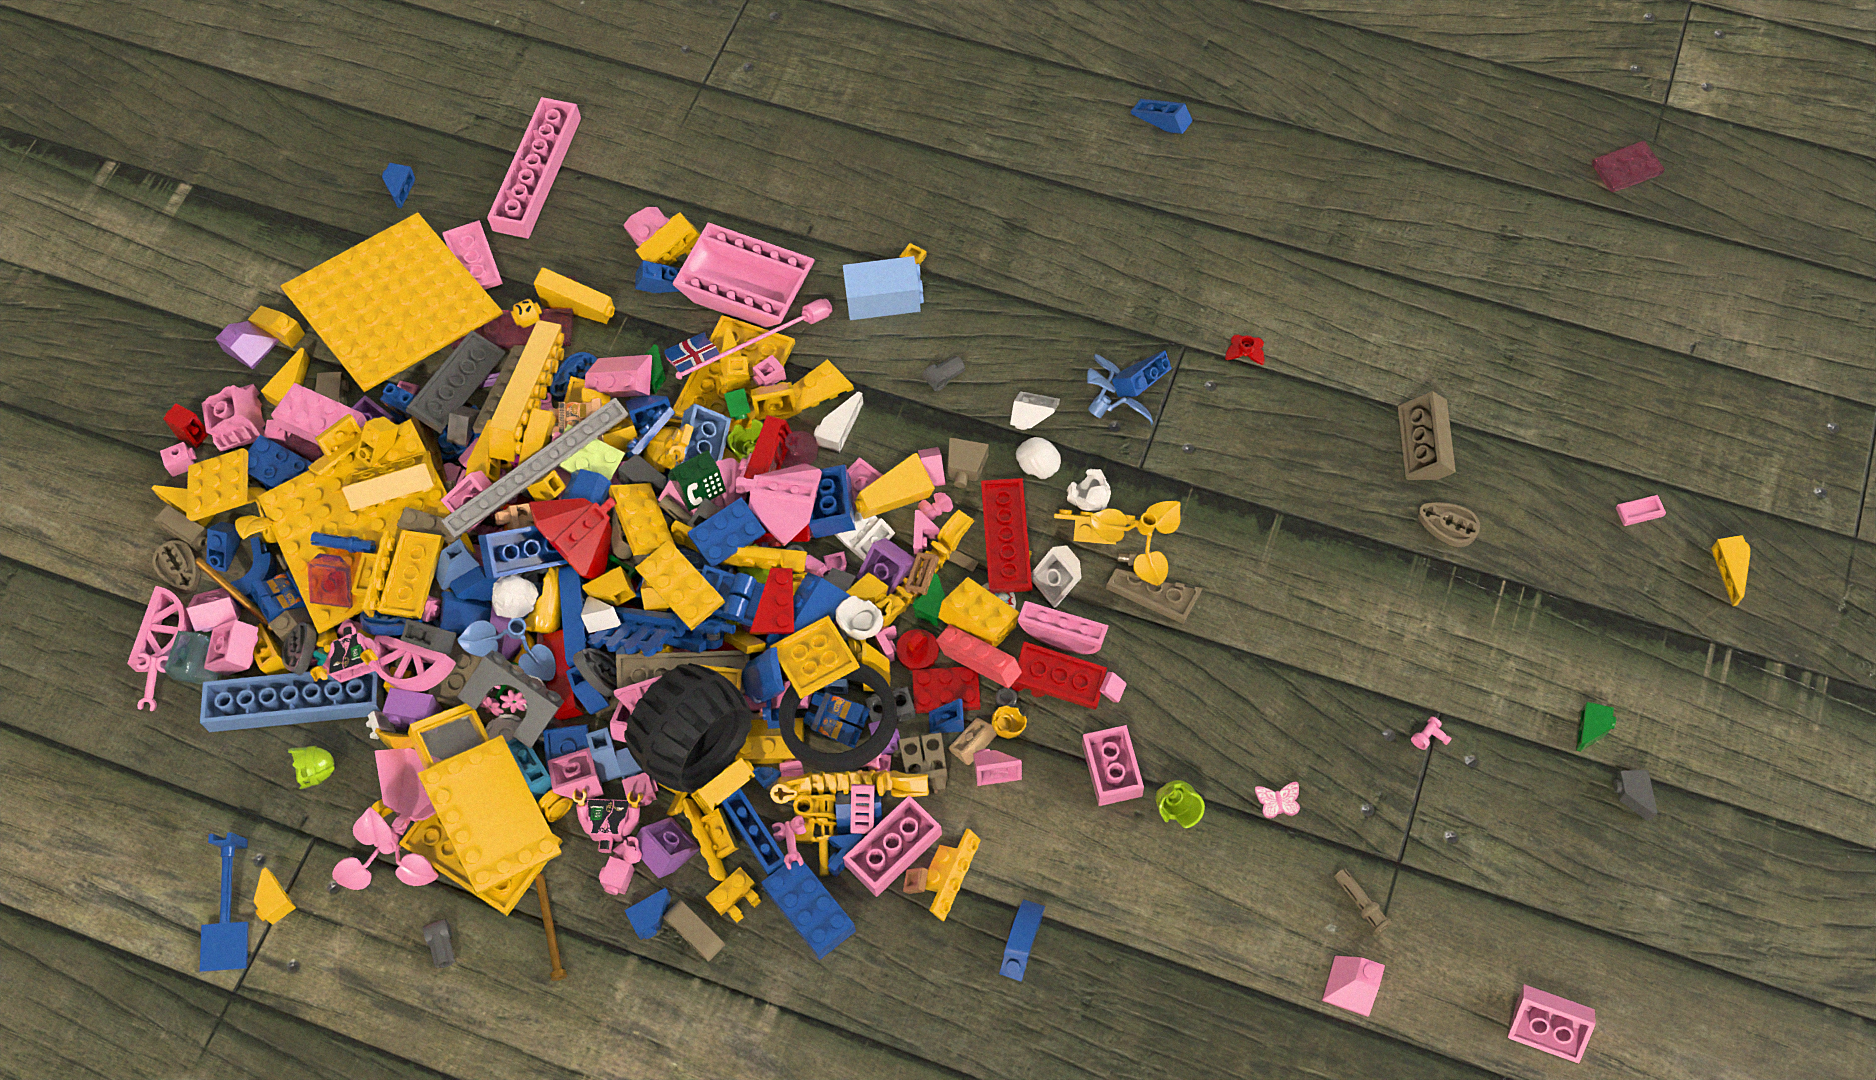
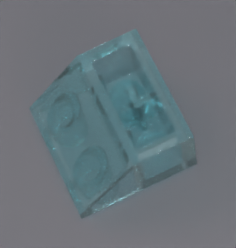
[164,630,219,684]

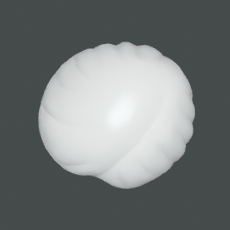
[1016,437,1061,479]
[836,596,883,640]

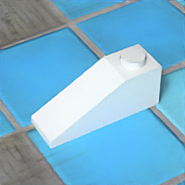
[814,392,863,453]

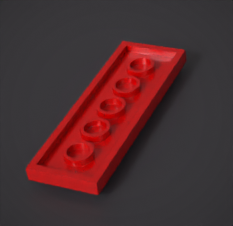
[981,478,1032,593]

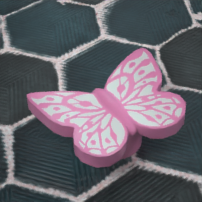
[1255,782,1300,818]

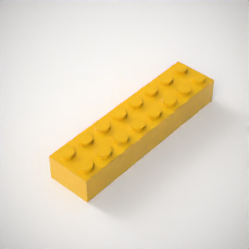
[488,320,564,462]

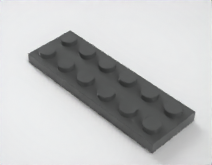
[406,330,506,434]

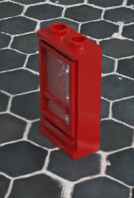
[743,415,794,497]

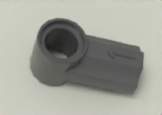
[922,355,965,392]
[423,918,456,968]

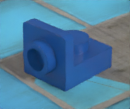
[762,699,795,729]

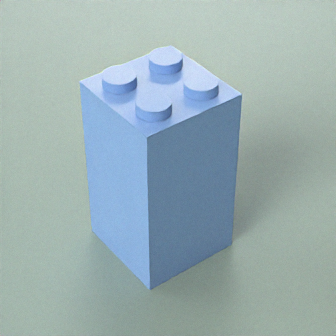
[843,256,924,320]

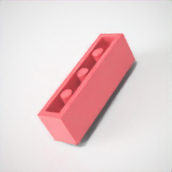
[936,624,1022,689]

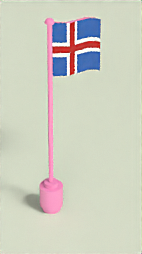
[665,299,832,379]

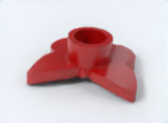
[1225,335,1265,365]

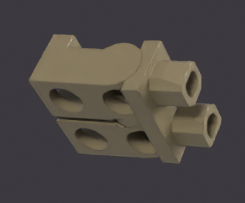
[899,732,948,798]

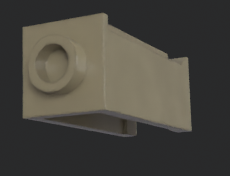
[153,505,207,553]

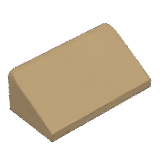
[948,717,997,765]

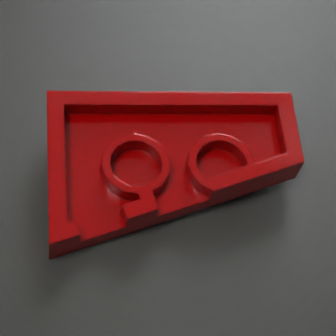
[749,568,794,634]

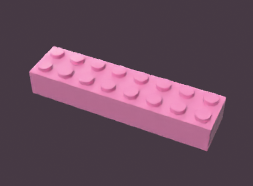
[487,97,581,239]

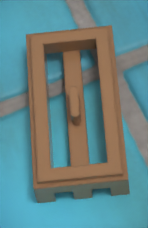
[905,552,939,595]

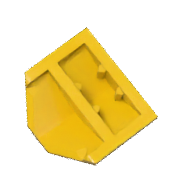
[375,728,426,750]

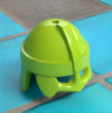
[727,419,763,460]
[288,746,335,789]
[1155,780,1205,828]

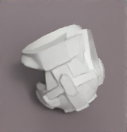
[1067,469,1111,512]
[492,574,539,619]

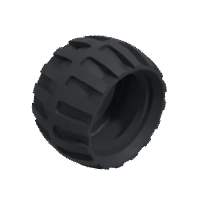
[624,663,753,793]

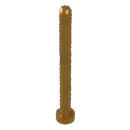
[194,558,273,633]
[535,874,567,981]

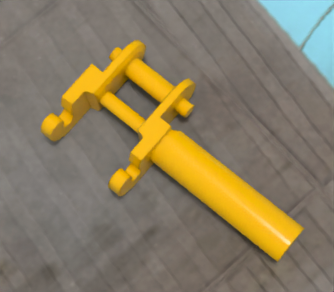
[809,818,837,876]

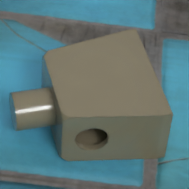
[948,438,989,488]

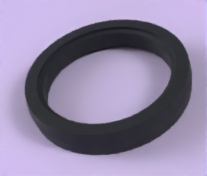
[779,662,897,772]

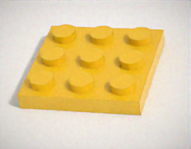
[186,448,248,521]
[770,616,860,699]

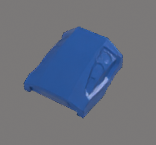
[561,469,612,506]
[438,591,491,638]
[742,647,785,704]

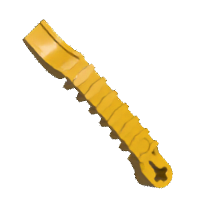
[875,510,974,628]
[770,770,929,804]

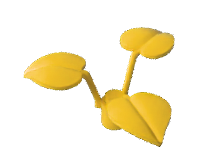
[235,487,277,543]
[1090,501,1180,586]

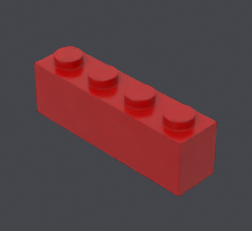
[542,629,584,721]

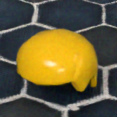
[992,706,1027,739]

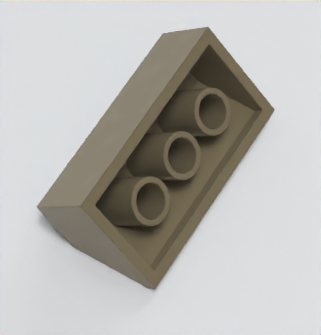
[1398,391,1456,480]

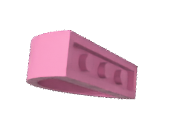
[127,586,192,672]
[1018,601,1108,654]
[374,635,456,692]

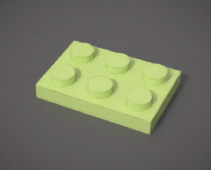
[557,424,625,481]

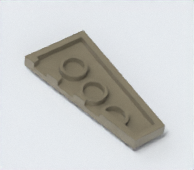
[1106,569,1203,624]

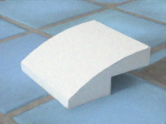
[834,510,895,561]

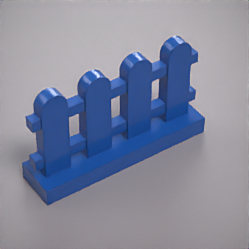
[588,606,685,657]

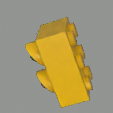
[938,577,1020,648]

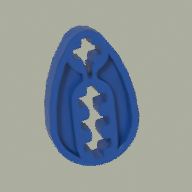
[550,352,597,401]
[360,609,423,636]

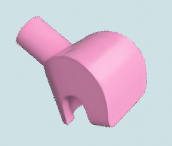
[861,754,891,771]

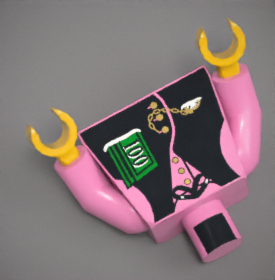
[310,626,380,683]
[572,789,644,853]

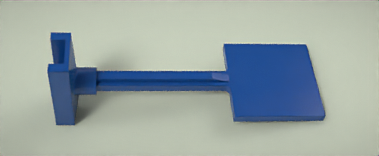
[200,832,249,972]

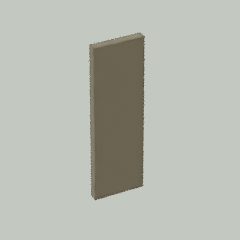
[947,550,979,573]

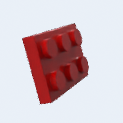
[912,667,980,714]

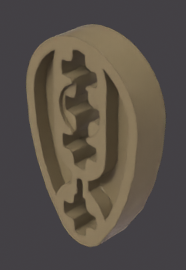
[1418,502,1480,547]
[152,540,200,594]

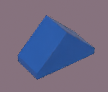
[929,699,964,733]

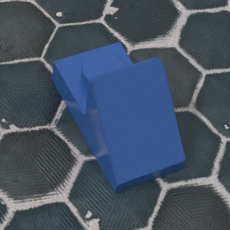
[828,833,864,878]

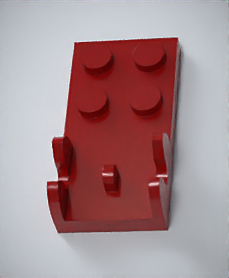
[1011,641,1107,710]

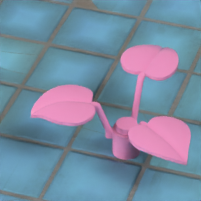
[332,807,439,890]

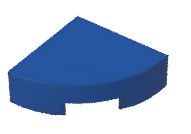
[753,767,781,789]

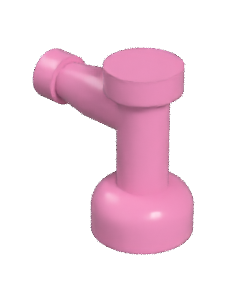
[1411,717,1452,750]

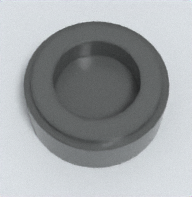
[995,687,1017,707]

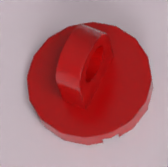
[896,629,939,671]

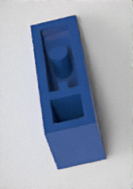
[1131,99,1192,134]

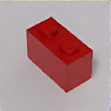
[163,403,209,449]

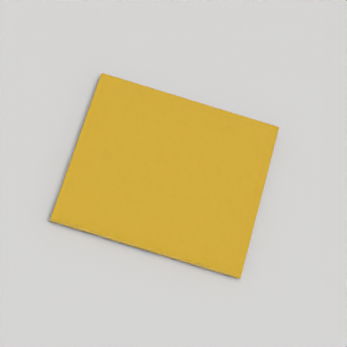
[280,213,503,392]
[258,419,476,634]

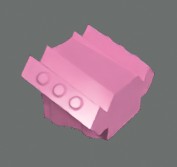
[202,384,266,451]

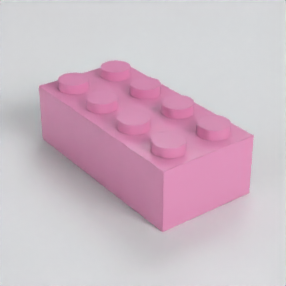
[271,383,367,445]
[843,796,942,897]

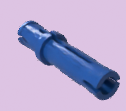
[310,532,376,554]

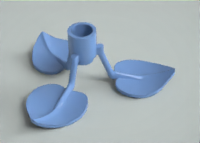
[1087,354,1153,426]
[458,582,556,681]

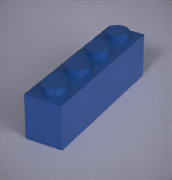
[722,788,785,877]

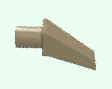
[1118,551,1151,566]

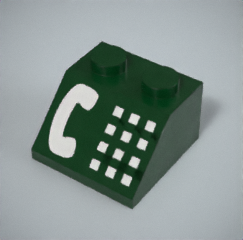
[668,450,726,512]

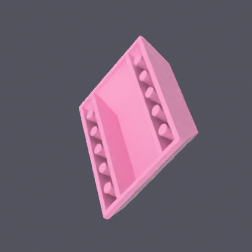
[673,223,815,328]

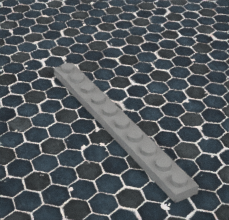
[441,398,628,539]

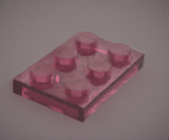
[1592,141,1665,193]

